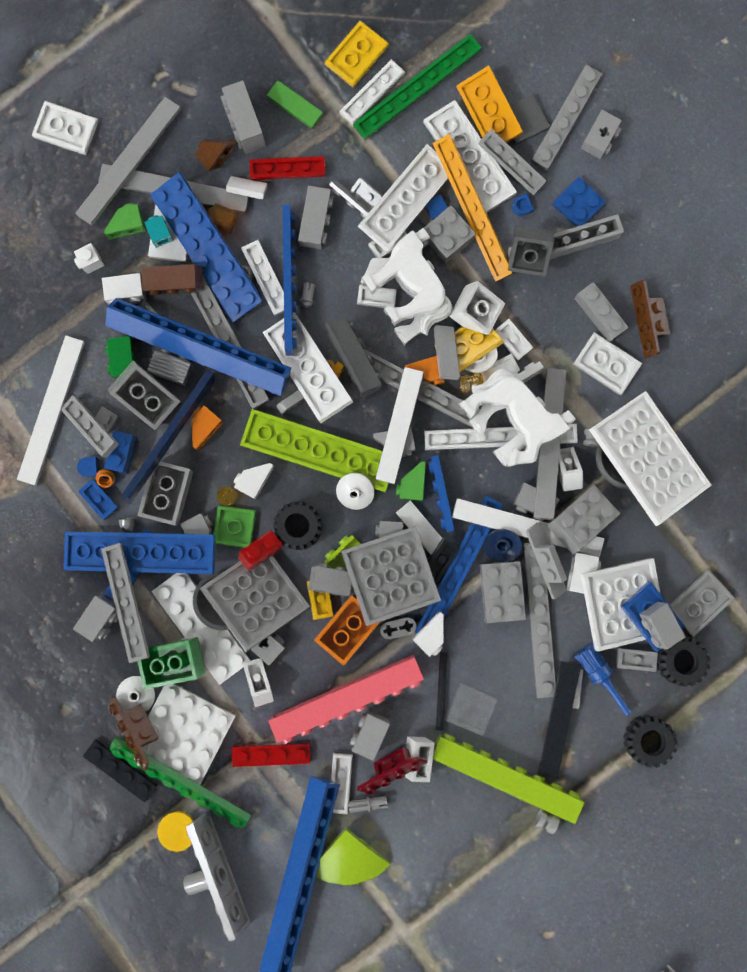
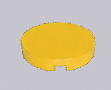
[157,811,194,852]

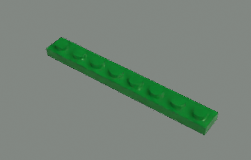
[353,34,482,141]
[109,736,251,829]

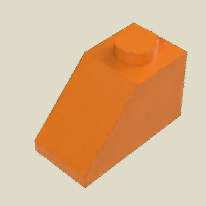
[405,356,446,386]
[191,406,224,451]

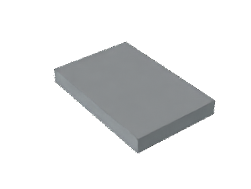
[669,570,735,637]

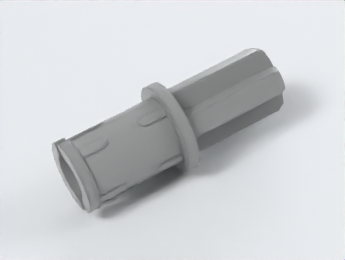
[348,795,388,813]

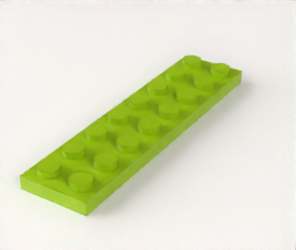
[240,409,388,493]

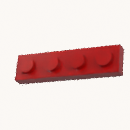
[249,156,325,180]
[232,743,311,767]

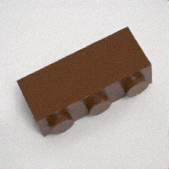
[142,264,203,295]

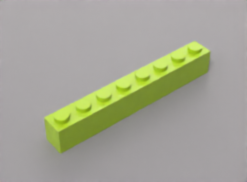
[433,733,585,824]

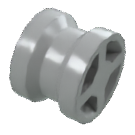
[583,429,599,447]

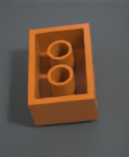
[314,595,381,666]

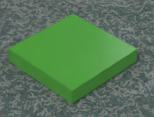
[214,506,256,548]

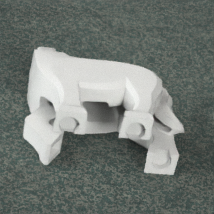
[361,228,452,346]
[458,369,576,467]

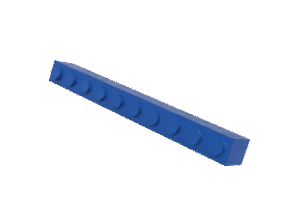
[105,298,291,396]
[259,776,340,972]

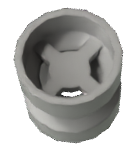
[534,809,560,834]

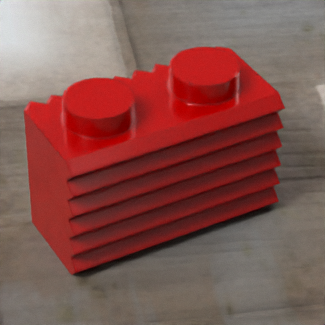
[238,530,282,571]

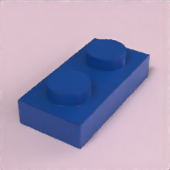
[78,479,119,520]

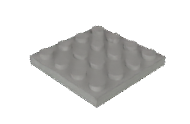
[341,526,441,626]
[200,556,310,652]

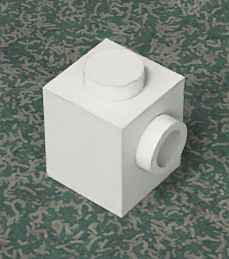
[74,243,104,274]

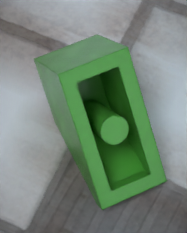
[104,203,146,240]
[396,462,426,501]

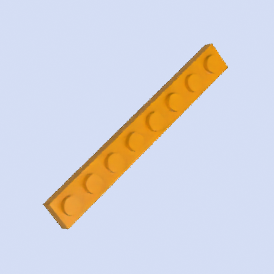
[433,134,514,282]

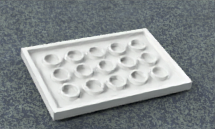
[589,391,712,526]

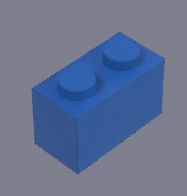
[104,431,137,474]

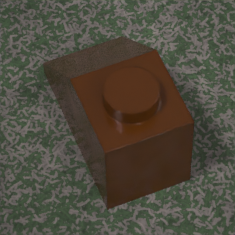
[195,138,238,172]

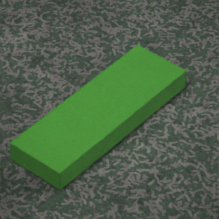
[267,80,323,129]

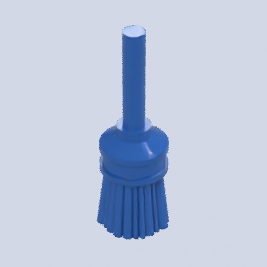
[573,642,632,716]

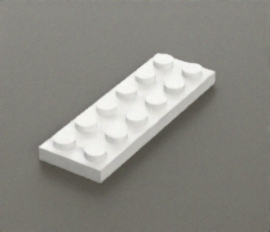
[423,100,517,213]
[358,144,448,252]
[263,313,353,423]
[151,573,251,685]

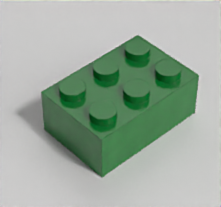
[137,637,206,690]

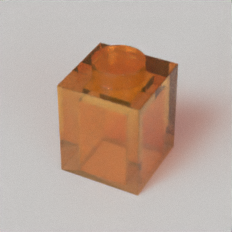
[208,203,238,234]

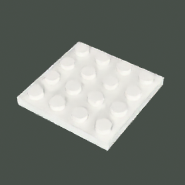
[581,558,660,651]
[142,684,236,785]

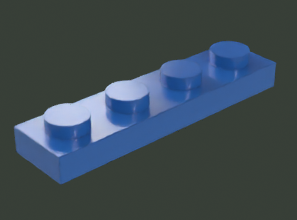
[428,455,455,532]

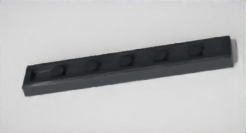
[538,661,581,779]

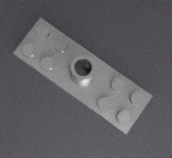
[183,812,251,941]

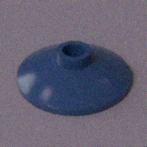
[483,529,522,562]

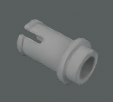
[299,283,315,308]

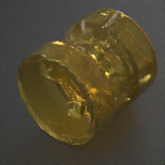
[460,373,483,393]
[216,486,238,506]

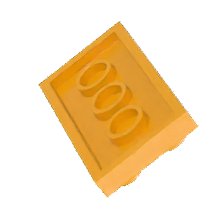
[456,66,524,143]

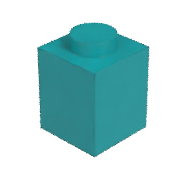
[144,215,173,248]

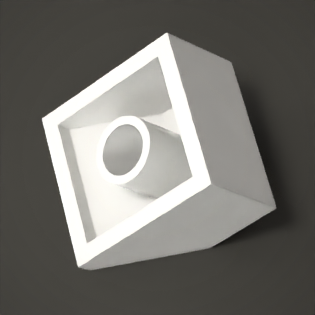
[449,281,505,335]

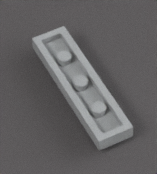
[478,129,546,195]
[61,395,118,458]

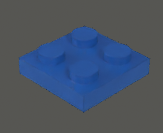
[552,176,606,227]

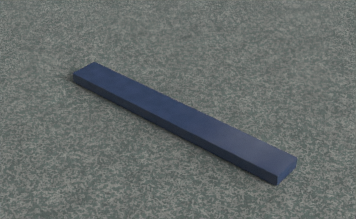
[122,370,215,504]

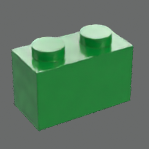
[105,336,136,380]

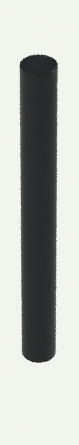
[436,652,448,731]

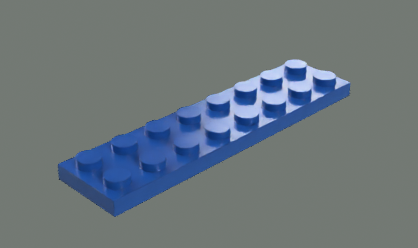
[150,172,264,323]
[64,532,216,574]

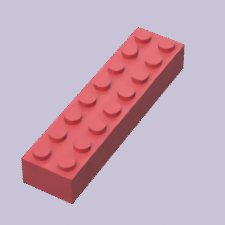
[268,655,424,744]

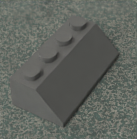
[324,317,383,398]

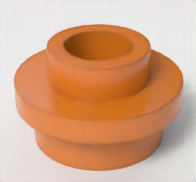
[95,469,115,488]

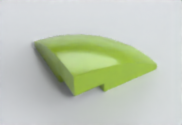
[316,827,391,885]

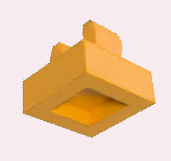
[327,360,344,378]

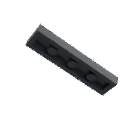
[415,537,460,613]
[83,740,158,803]

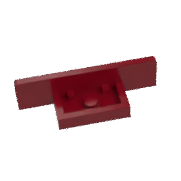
[356,748,427,795]

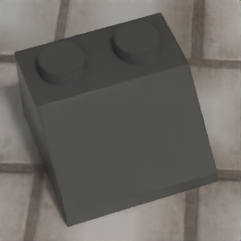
[508,225,554,277]

